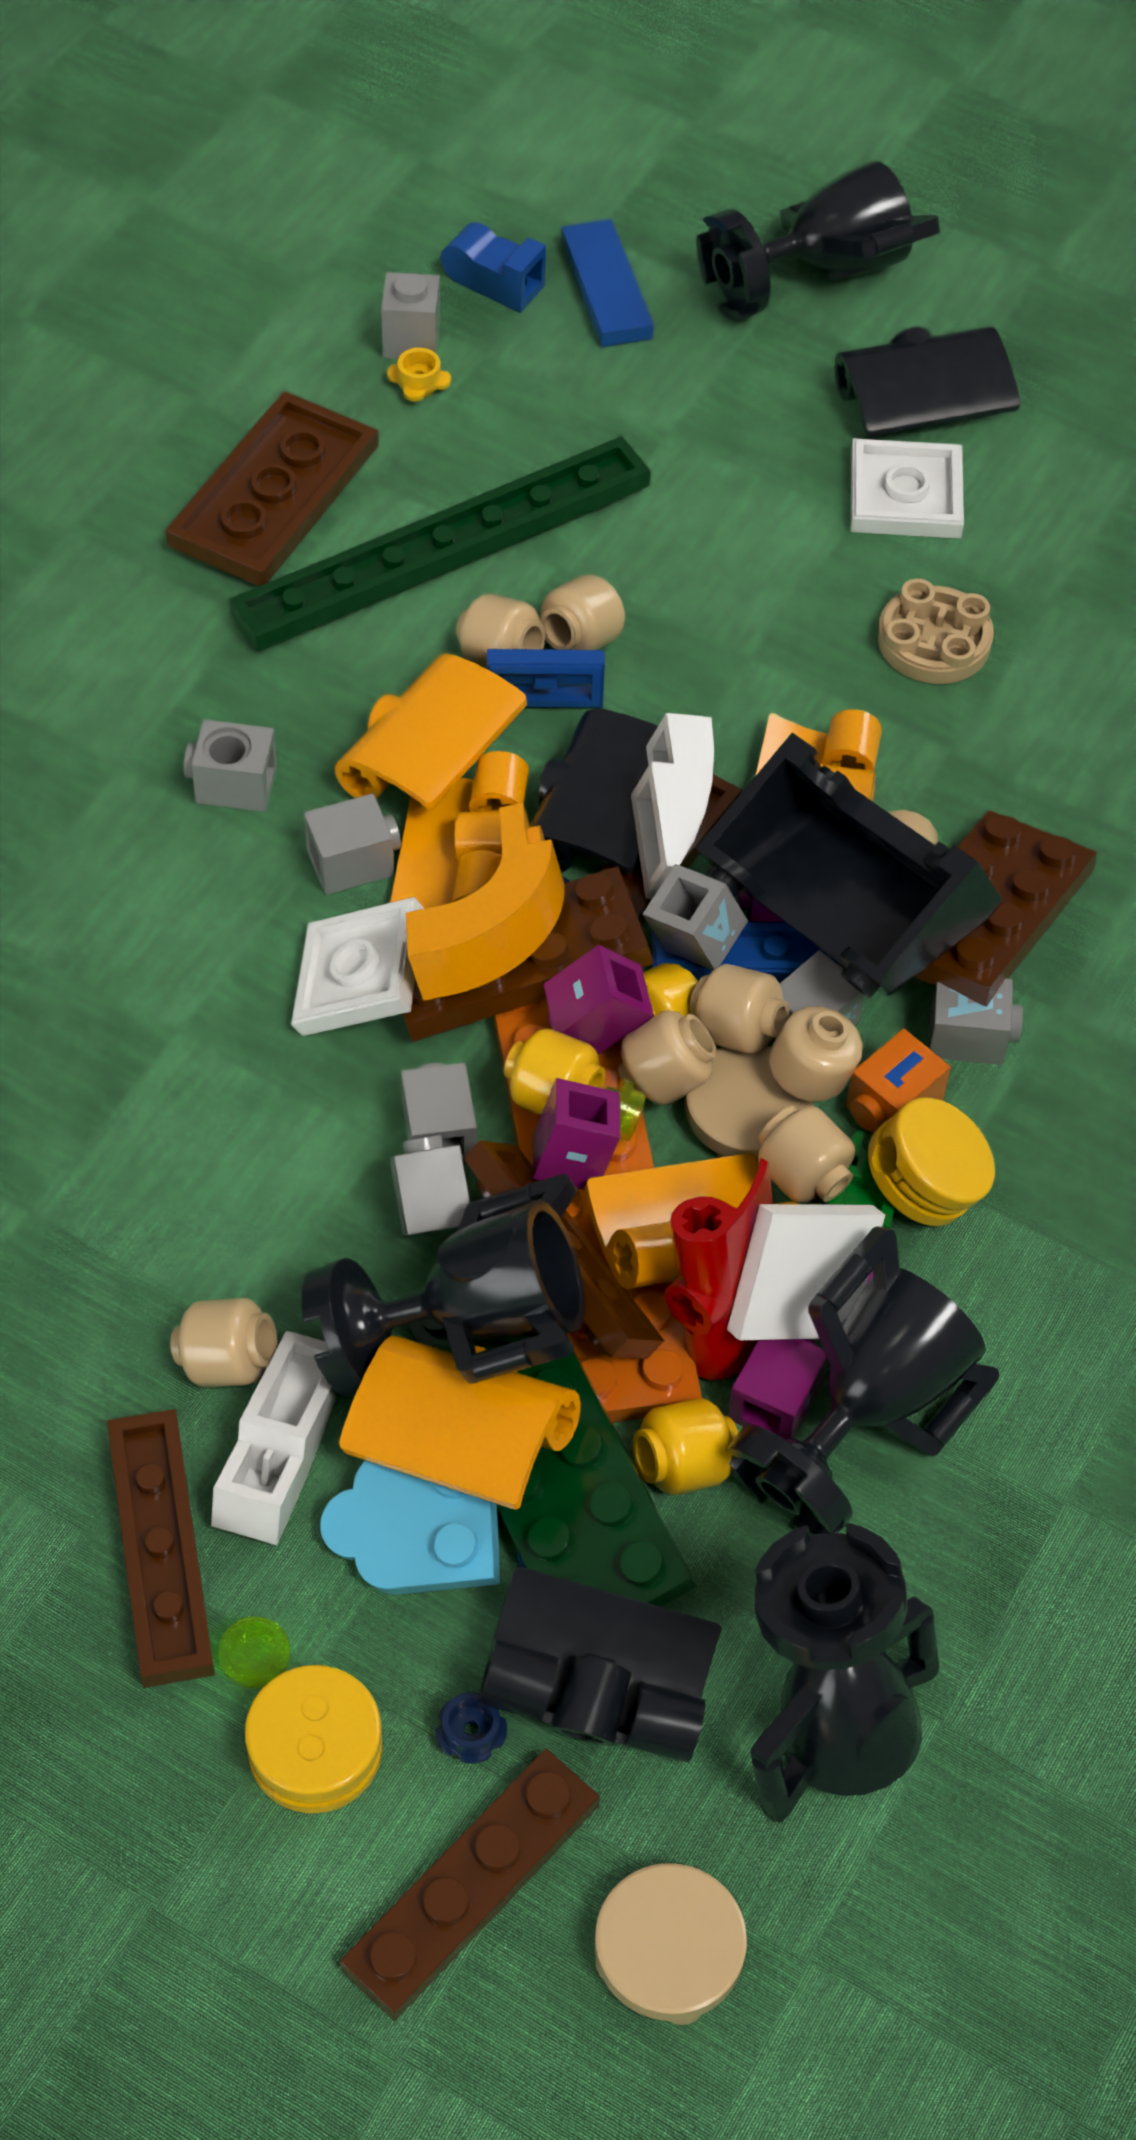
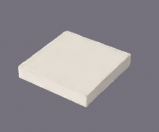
[851,439,964,539]
[291,897,425,1036]
[727,1204,885,1340]

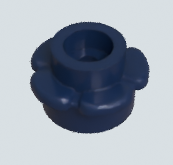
[436,1692,507,1764]

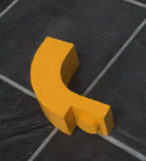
[406,803,564,1001]

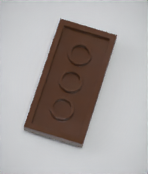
[165,391,379,586]
[915,810,1097,1007]
[403,866,653,1042]

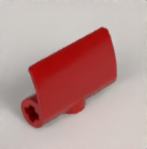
[664,1158,773,1380]

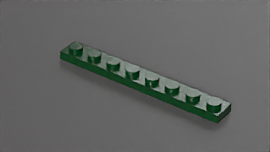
[229,436,651,652]

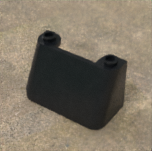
[696,733,1003,998]

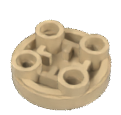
[877,578,994,684]
[685,1046,814,1159]
[594,1863,747,2025]

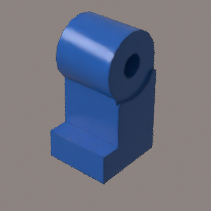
[440,222,546,313]

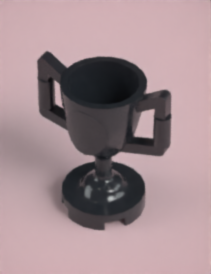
[696,161,940,321]
[302,1174,585,1397]
[726,1226,999,1536]
[750,1523,940,1823]

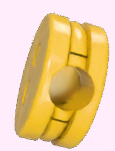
[868,1097,995,1226]
[245,1665,382,1813]

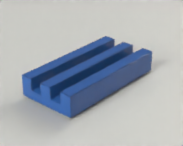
[487,649,605,708]

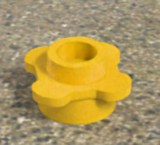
[387,347,451,402]

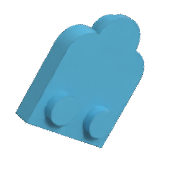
[320,1460,500,1595]

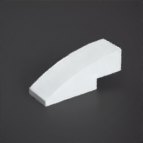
[631,713,714,899]
[211,1331,338,1545]

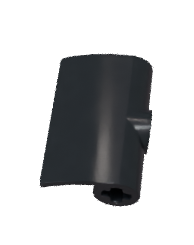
[834,326,1021,437]
[530,709,658,875]
[477,1567,722,1763]

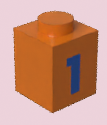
[845,1028,951,1132]

